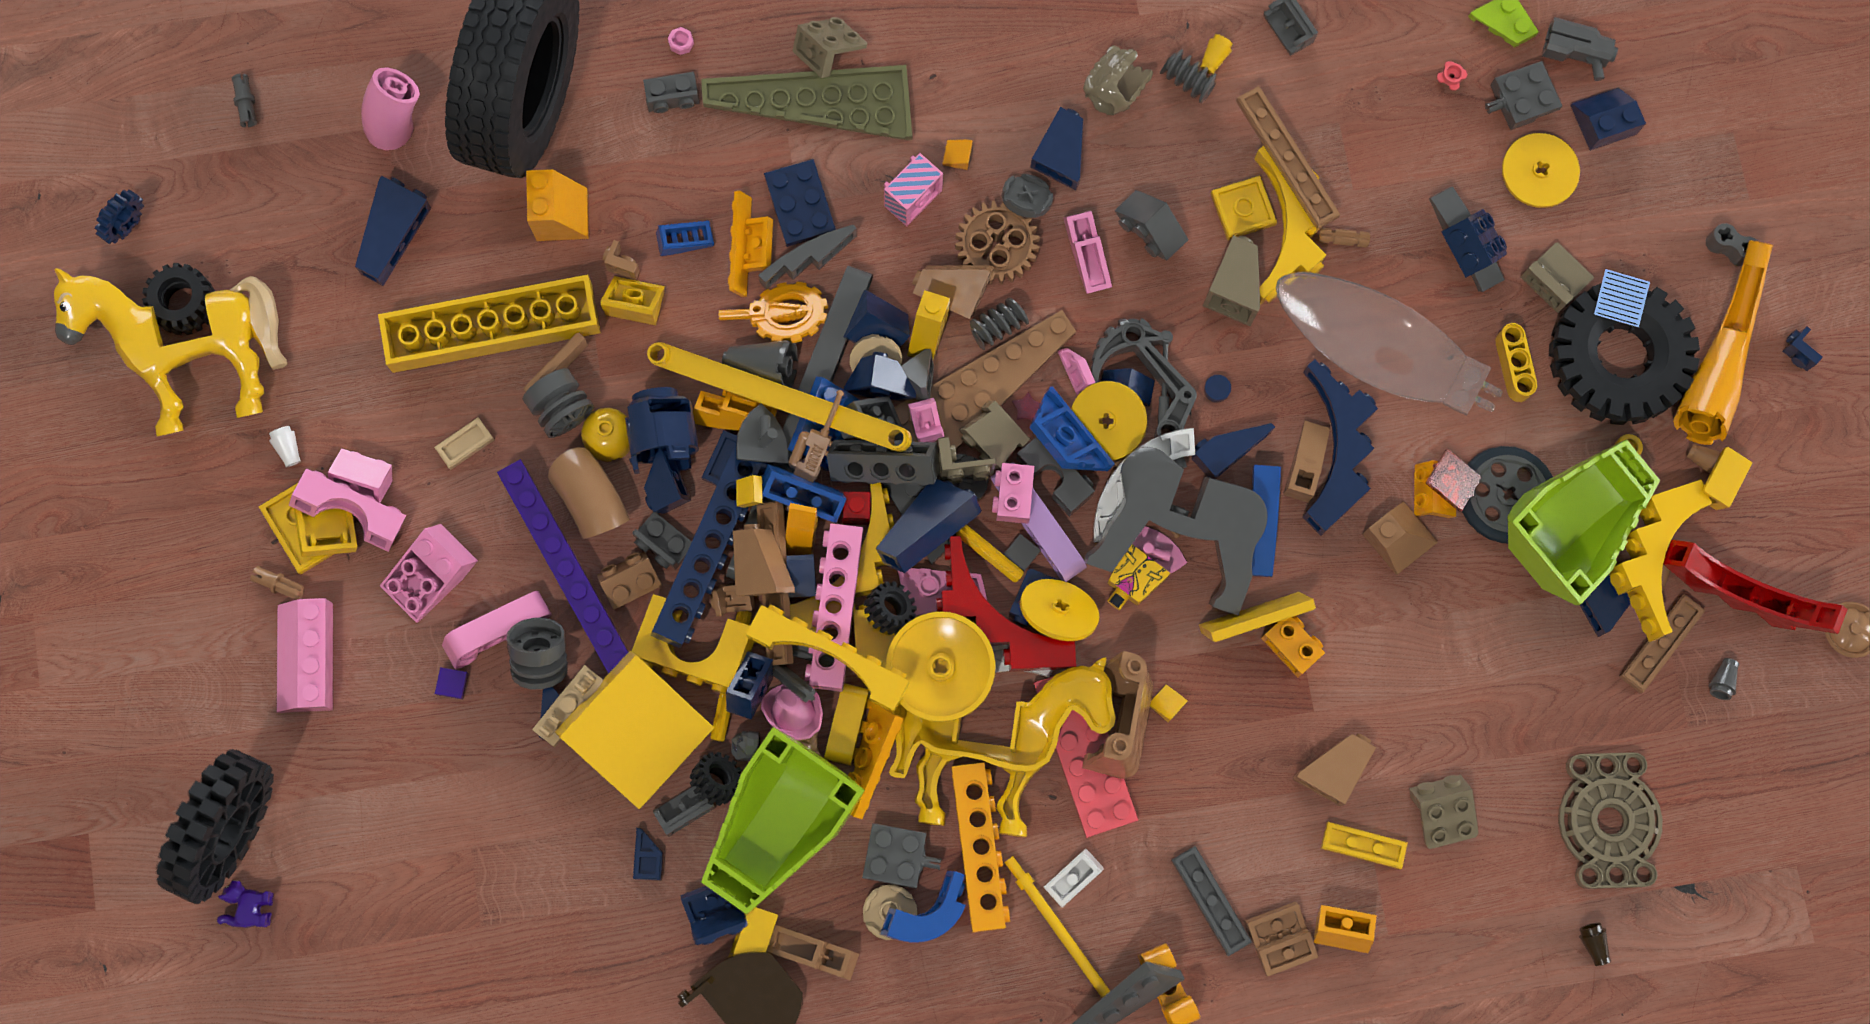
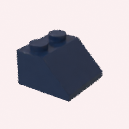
[1570,88,1646,151]

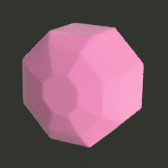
[668,27,694,55]

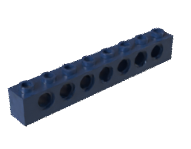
[651,441,768,649]

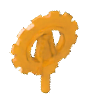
[719,281,828,343]

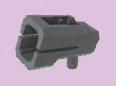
[1542,17,1618,81]

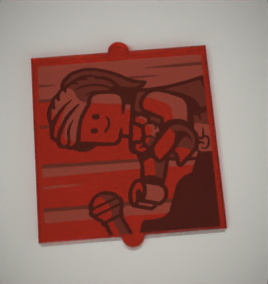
[1426,449,1482,512]

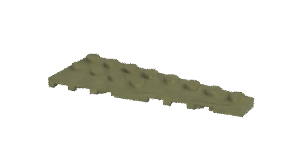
[701,65,912,140]

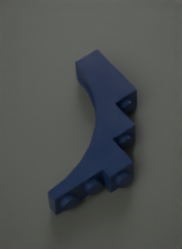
[1302,359,1378,536]

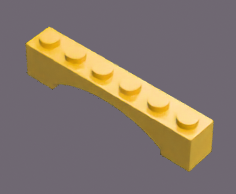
[746,604,909,713]

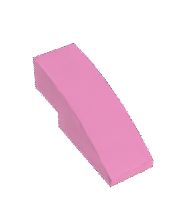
[1064,211,1112,294]

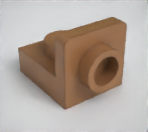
[603,240,640,281]

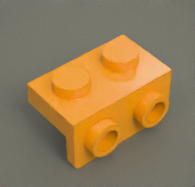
[1414,460,1457,518]

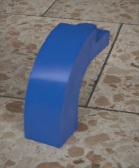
[880,871,966,943]

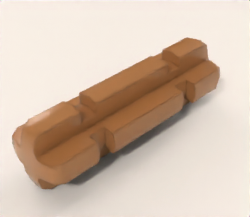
[1318,227,1370,247]

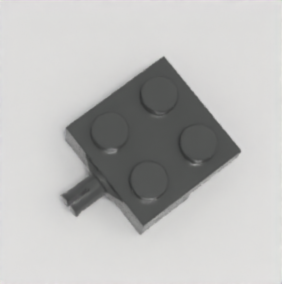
[1485,61,1562,131]
[862,823,942,889]

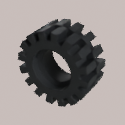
[864,581,917,634]
[690,752,742,806]

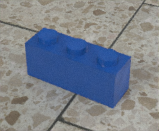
[762,464,846,523]

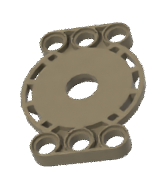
[1558,752,1662,889]

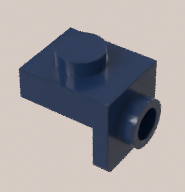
[1782,326,1823,371]

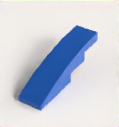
[1252,465,1281,577]

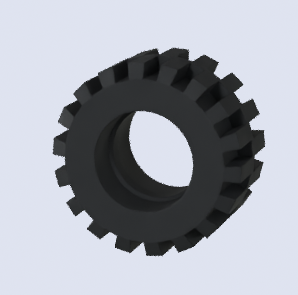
[142,263,215,335]

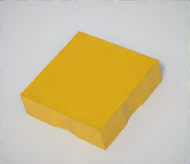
[555,651,714,809]

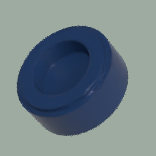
[1204,375,1231,402]

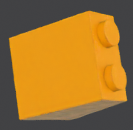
[526,169,589,241]

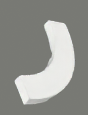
[1093,428,1195,542]

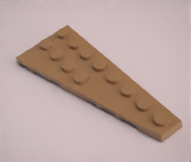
[894,310,1076,449]

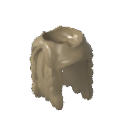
[1083,45,1153,116]

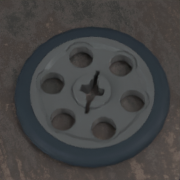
[1458,446,1553,544]

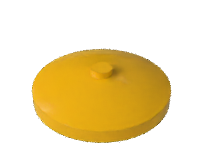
[886,612,996,722]

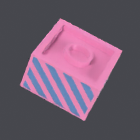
[884,153,943,226]

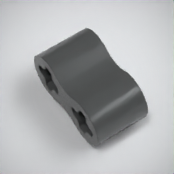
[1705,223,1757,266]

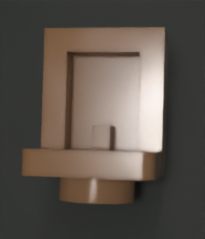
[711,583,755,616]

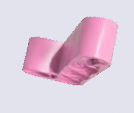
[442,591,552,669]

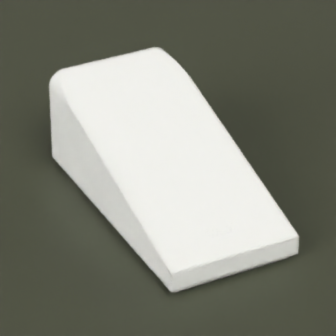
[1044,849,1104,907]

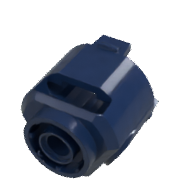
[625,387,699,474]

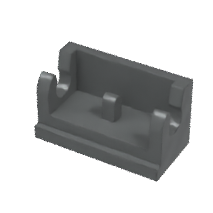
[1263,0,1318,56]
[653,786,716,837]

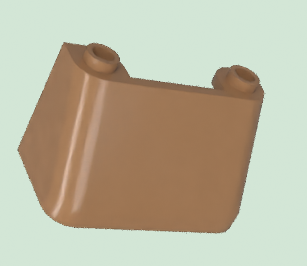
[1082,651,1153,779]

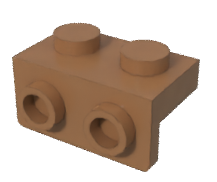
[597,552,662,610]

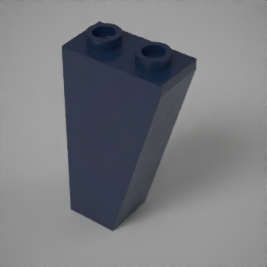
[355,175,431,286]
[876,479,982,573]

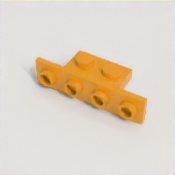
[728,190,773,297]

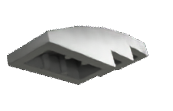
[1429,186,1505,292]
[758,225,857,289]

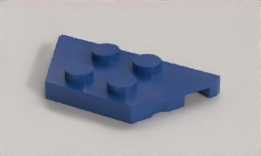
[1029,386,1115,471]

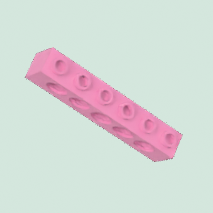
[805,523,863,692]

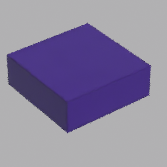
[434,667,468,700]

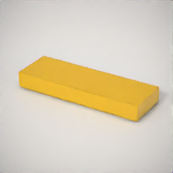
[1320,822,1408,870]

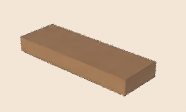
[523,332,588,392]

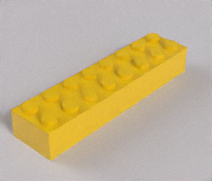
[378,275,601,373]

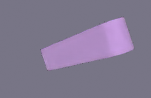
[991,462,1087,582]

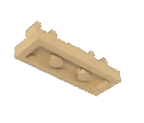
[532,665,603,747]

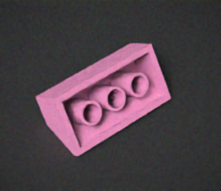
[277,598,333,713]

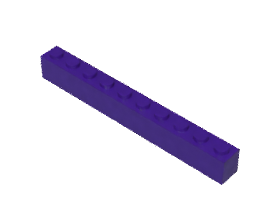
[497,459,629,674]

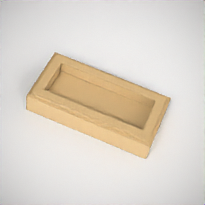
[434,417,494,470]

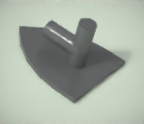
[736,403,788,464]

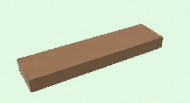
[1619,594,1706,694]

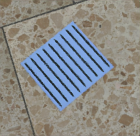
[1594,269,1650,327]

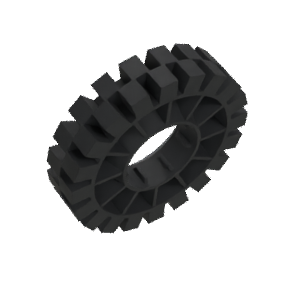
[1549,283,1700,425]
[156,749,274,904]

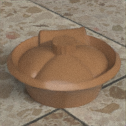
[1825,602,1870,658]

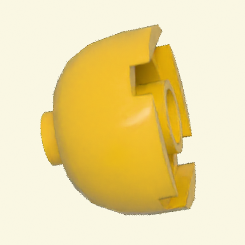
[581,408,630,462]

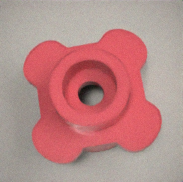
[1437,61,1467,91]

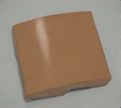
[1245,901,1318,977]

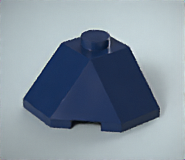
[844,352,916,401]

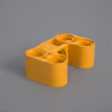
[1138,943,1201,1024]

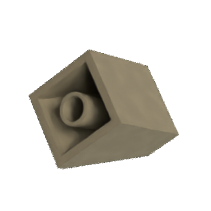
[1203,235,1260,326]

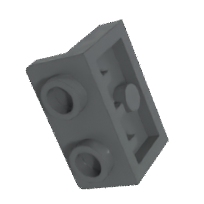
[643,72,700,113]
[632,512,692,570]

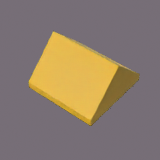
[601,276,665,325]

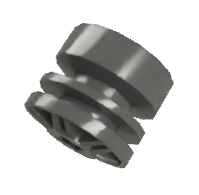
[522,368,594,438]
[506,618,568,689]

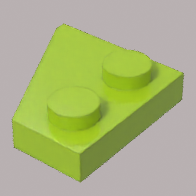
[1469,0,1539,47]

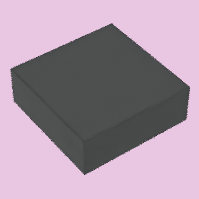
[1003,534,1041,572]

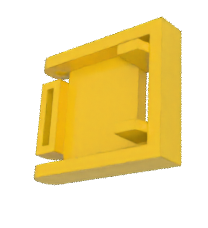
[294,508,357,557]

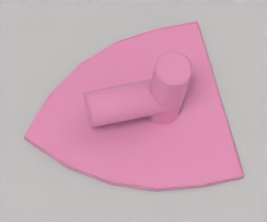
[1133,526,1187,574]

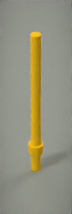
[1004,856,1110,998]

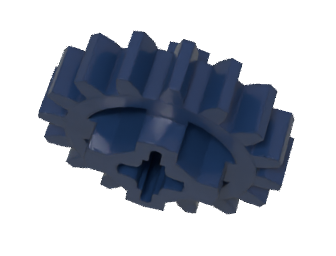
[94,189,144,244]

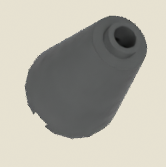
[722,340,798,388]

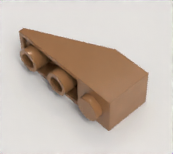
[1283,421,1330,503]

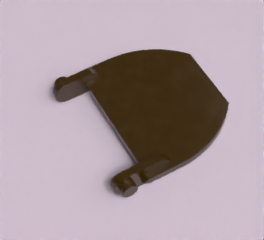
[677,951,803,1024]

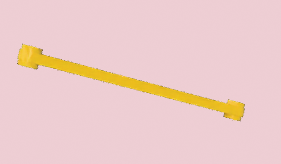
[647,342,912,452]

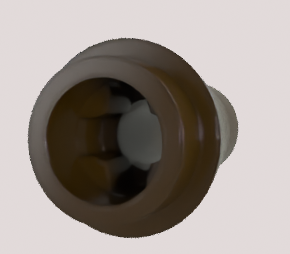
[1579,923,1611,966]

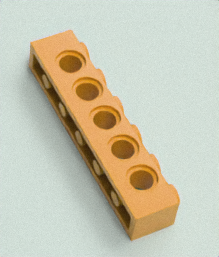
[951,763,1010,933]

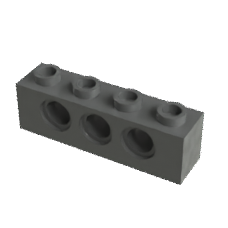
[827,440,940,486]

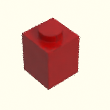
[843,491,871,525]

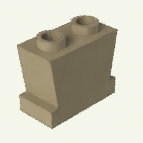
[959,400,1030,469]

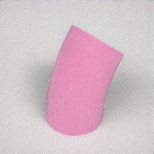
[361,68,420,150]

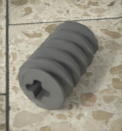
[1160,49,1217,103]
[970,298,1029,350]

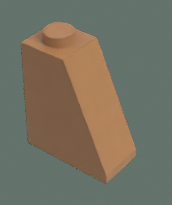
[912,265,995,319]
[733,524,795,596]
[1293,733,1376,807]

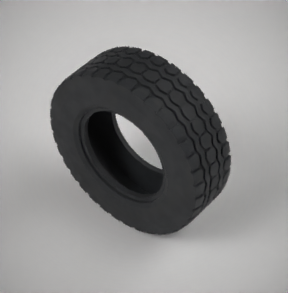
[445,0,580,178]

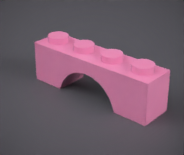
[289,469,406,552]

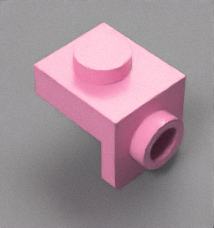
[908,397,944,442]

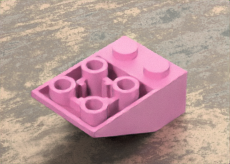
[380,524,478,623]

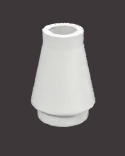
[269,426,301,467]

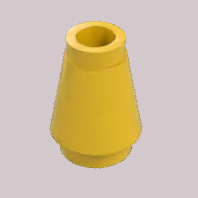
[1200,34,1233,75]

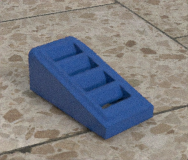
[656,221,714,256]

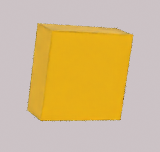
[736,475,762,508]

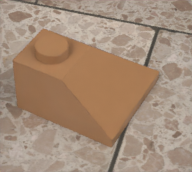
[1363,501,1438,575]

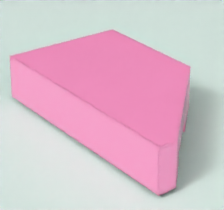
[1058,348,1096,395]

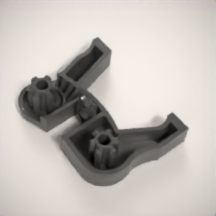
[1084,447,1267,616]

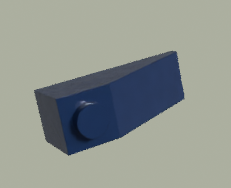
[1191,423,1275,479]

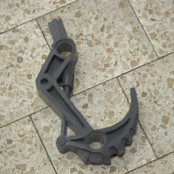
[1091,318,1197,469]

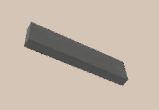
[1171,846,1252,956]

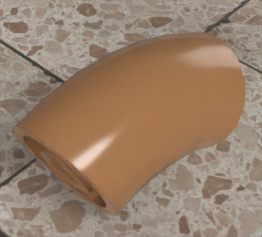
[548,447,630,539]

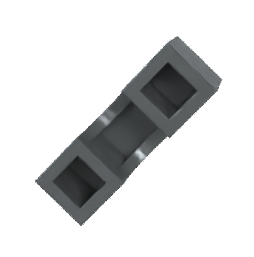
[1016,437,1095,517]

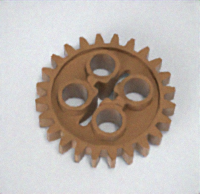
[955,201,1040,285]

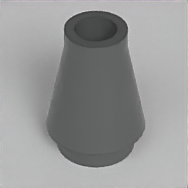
[1709,658,1739,700]

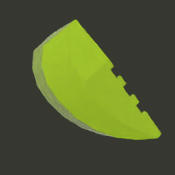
[1507,440,1660,606]
[701,727,865,914]

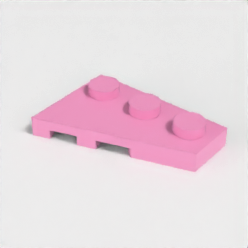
[897,568,987,617]

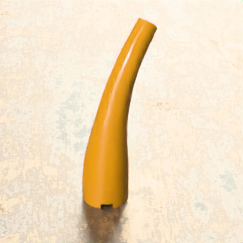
[1673,240,1773,445]

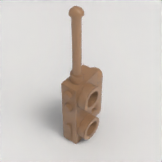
[788,390,844,482]

